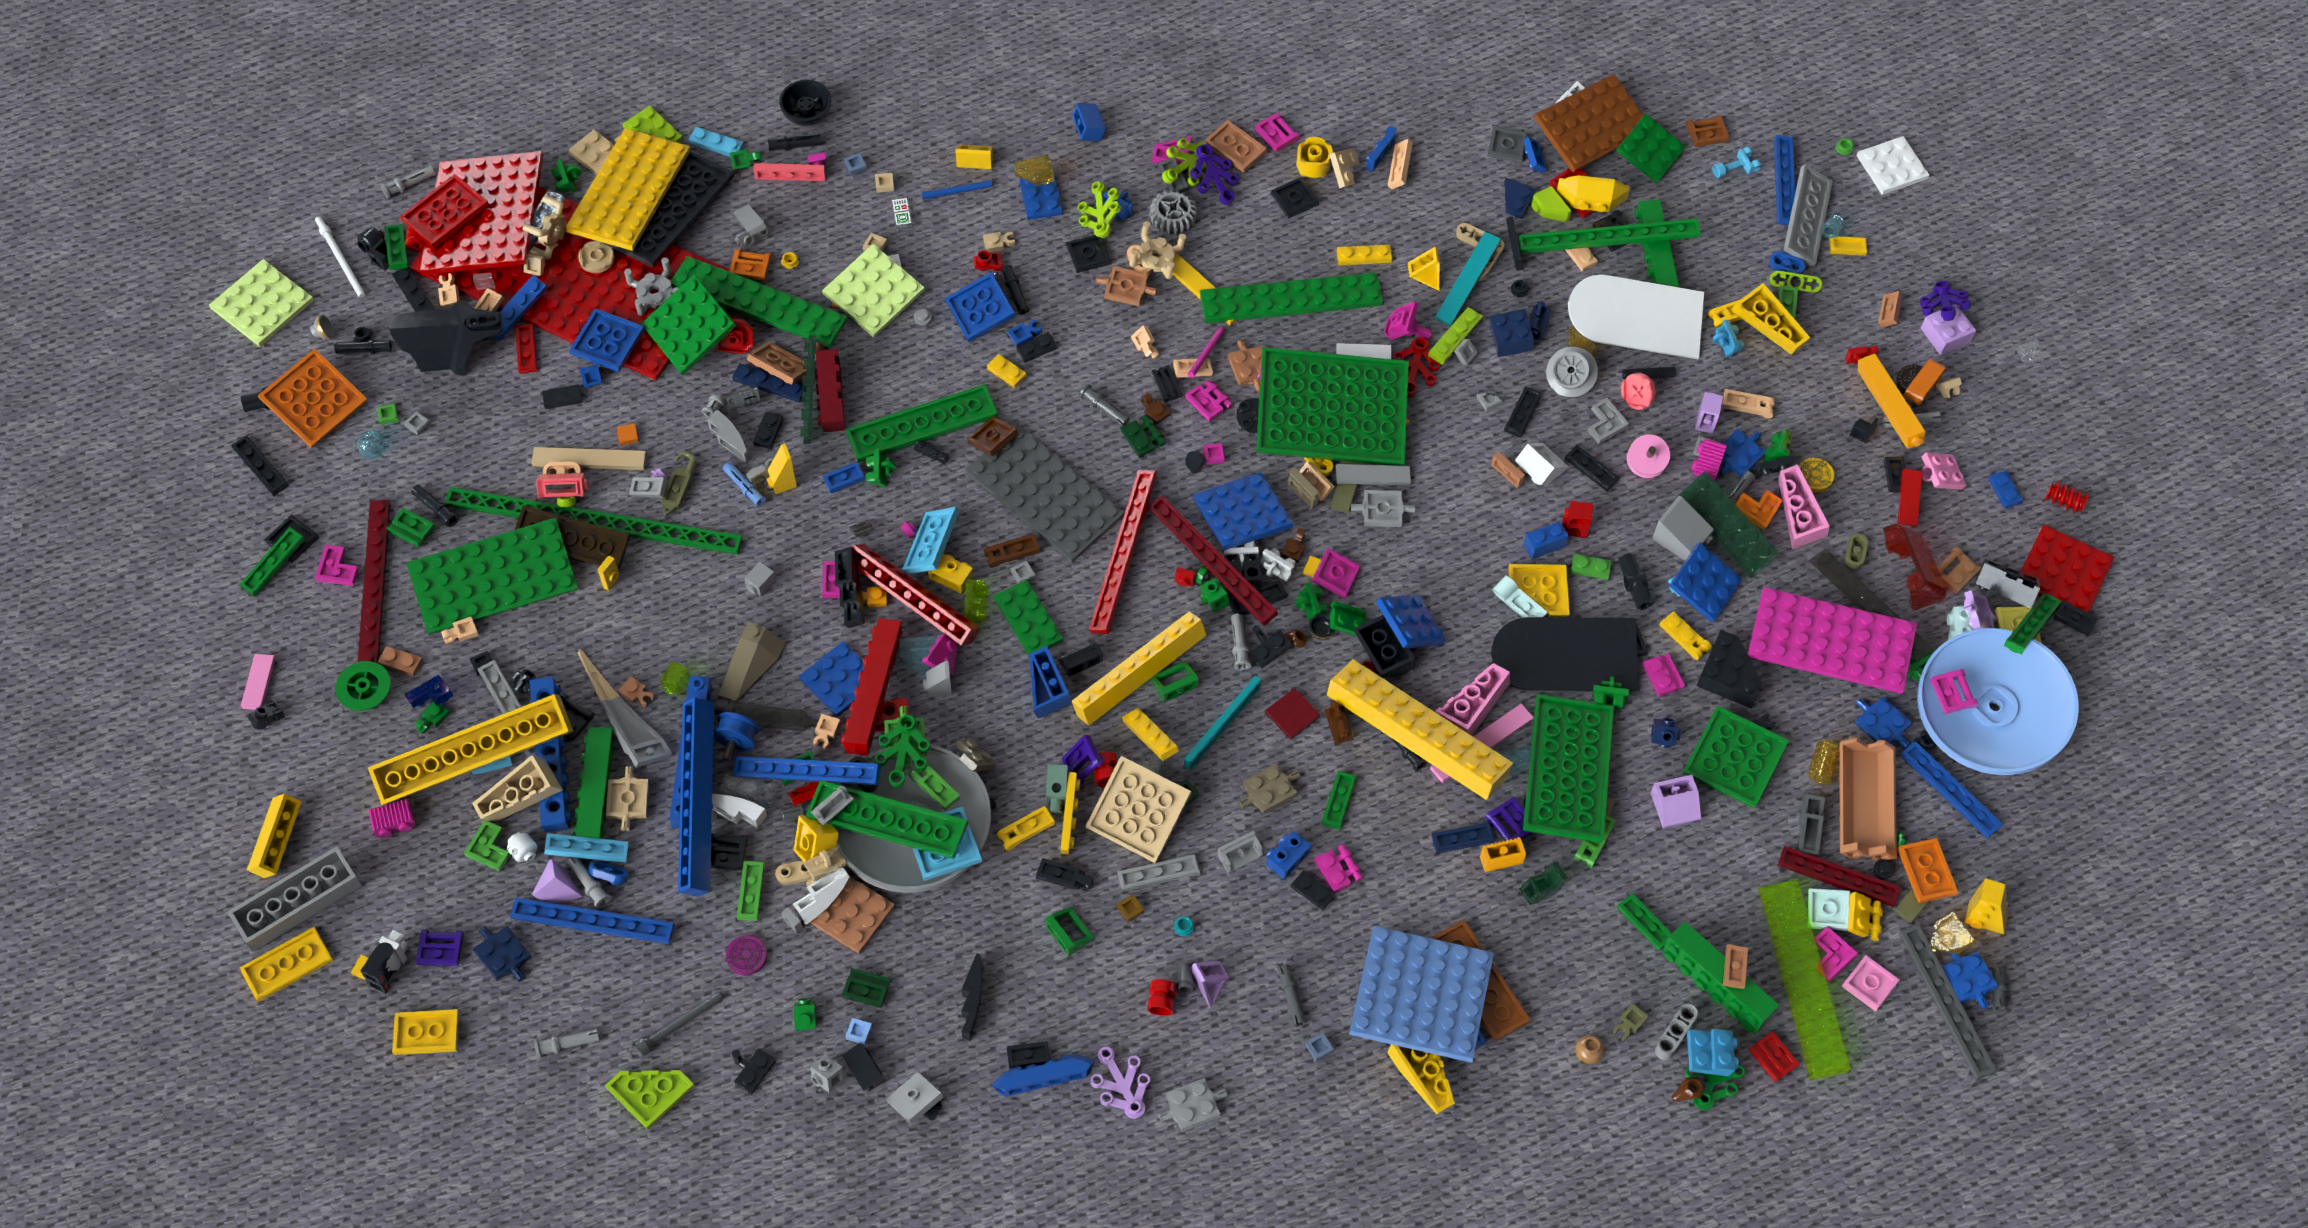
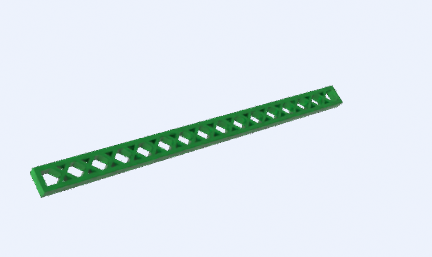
[444,487,743,555]

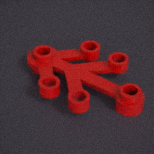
[1393,337,1440,398]

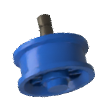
[713,712,760,761]

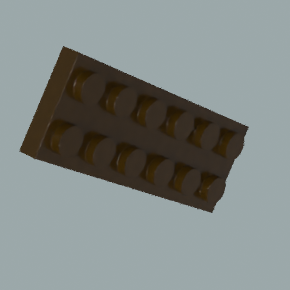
[515,505,631,571]

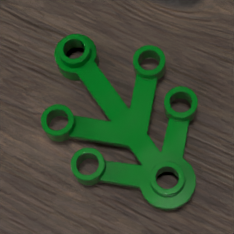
[875,715,930,788]
[1685,1065,1745,1111]

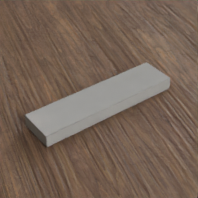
[1335,464,1411,486]
[1117,854,1200,892]

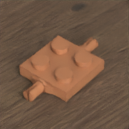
[1096,266,1157,306]
[1227,340,1263,394]

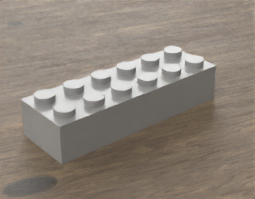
[227,846,362,952]

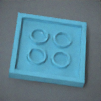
[913,806,982,881]

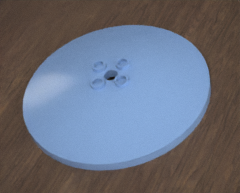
[1917,628,2079,775]

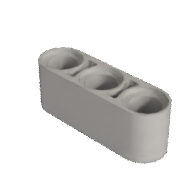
[1655,1004,1698,1060]

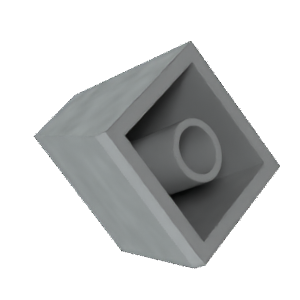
[1652,496,1714,561]

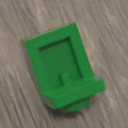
[793,998,816,1031]

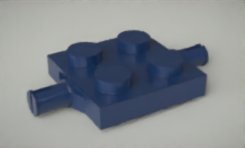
[473,926,531,982]

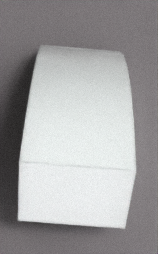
[712,794,767,828]
[793,867,849,924]

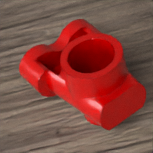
[973,250,1003,271]

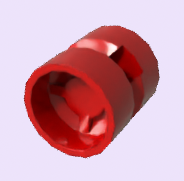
[1094,752,1118,788]
[1147,979,1177,1016]

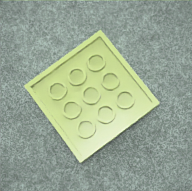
[822,244,925,337]
[209,259,314,347]

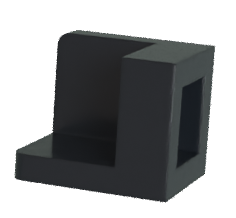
[367,239,389,271]
[1850,417,1879,443]

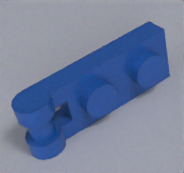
[1366,126,1396,172]

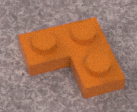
[1733,490,1782,530]

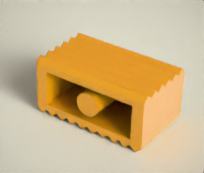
[1480,837,1526,872]

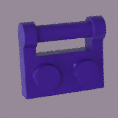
[1061,735,1104,787]
[1485,797,1533,841]
[416,930,464,966]

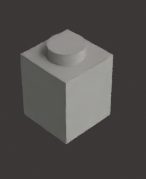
[745,562,776,596]

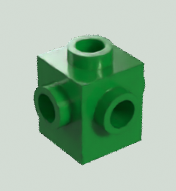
[1199,578,1230,613]

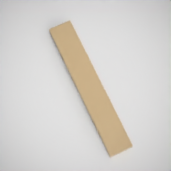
[532,447,646,470]

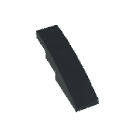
[835,547,865,628]
[961,953,982,1041]

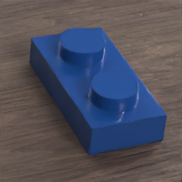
[1523,136,1547,173]
[823,462,865,494]
[1988,470,2023,509]

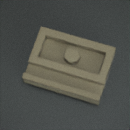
[1288,468,1319,510]

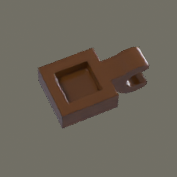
[1141,392,1171,425]
[1281,528,1306,563]

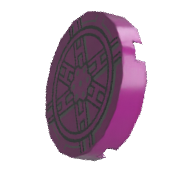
[726,935,767,976]

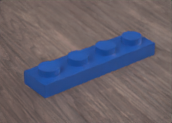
[491,275,548,341]

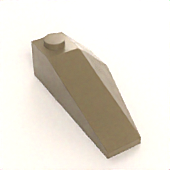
[718,622,786,702]

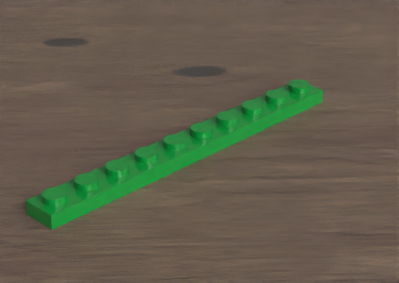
[1518,218,1700,254]

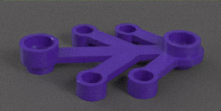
[1190,144,1239,205]
[1920,281,1971,321]

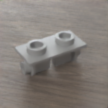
[734,218,772,251]
[811,786,854,826]

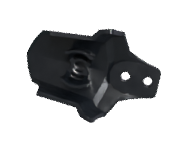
[389,300,502,376]

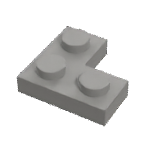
[1588,398,1629,444]

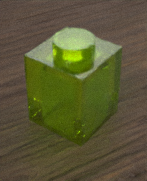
[660,661,691,696]

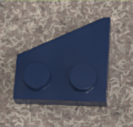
[1504,178,1537,219]

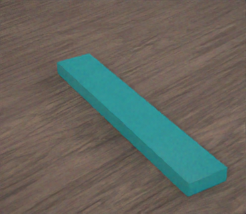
[1435,232,1501,326]
[1184,675,1261,770]

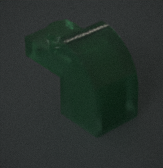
[1519,862,1568,905]

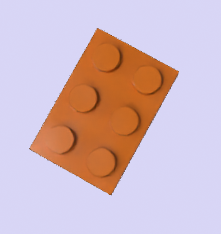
[1897,838,1958,904]

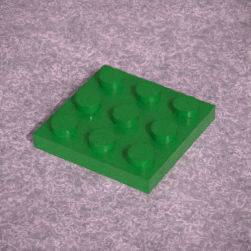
[1616,113,1686,183]

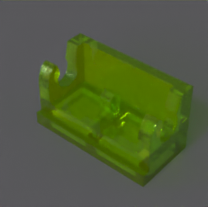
[964,579,988,622]

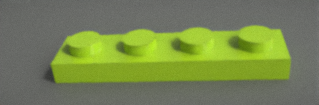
[1428,307,1483,365]

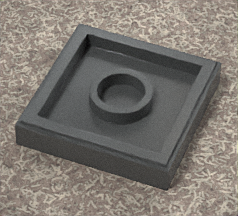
[1487,126,1528,163]

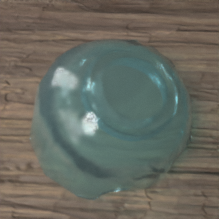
[356,430,386,459]

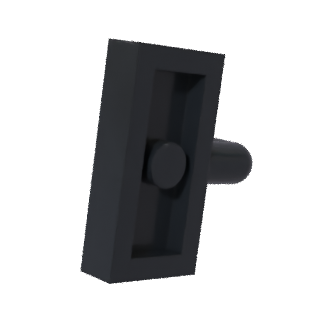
[1250,625,1293,668]
[732,1049,776,1095]

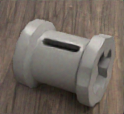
[701,395,725,418]

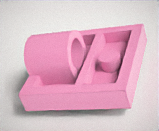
[1921,452,1967,490]

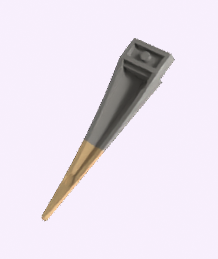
[578,649,672,767]

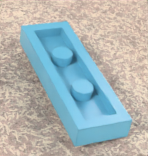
[688,127,744,156]

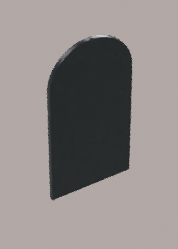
[1491,617,1639,691]

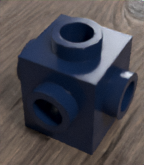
[1651,718,1681,748]

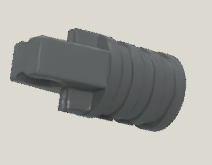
[727,386,761,408]

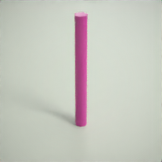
[1188,327,1225,378]

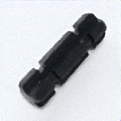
[914,441,949,464]

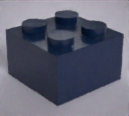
[1490,309,1534,357]

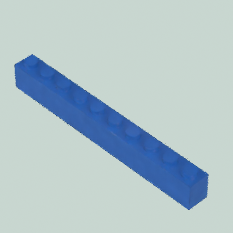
[678,697,715,897]

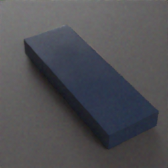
[1431,822,1495,854]

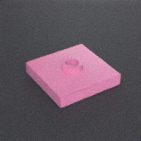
[1841,955,1900,1012]

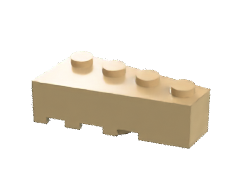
[472,755,563,823]

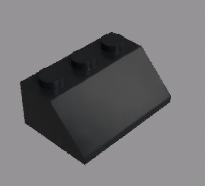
[1353,615,1415,677]

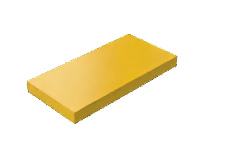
[239,926,334,1002]

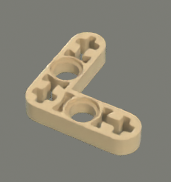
[1456,223,1504,281]

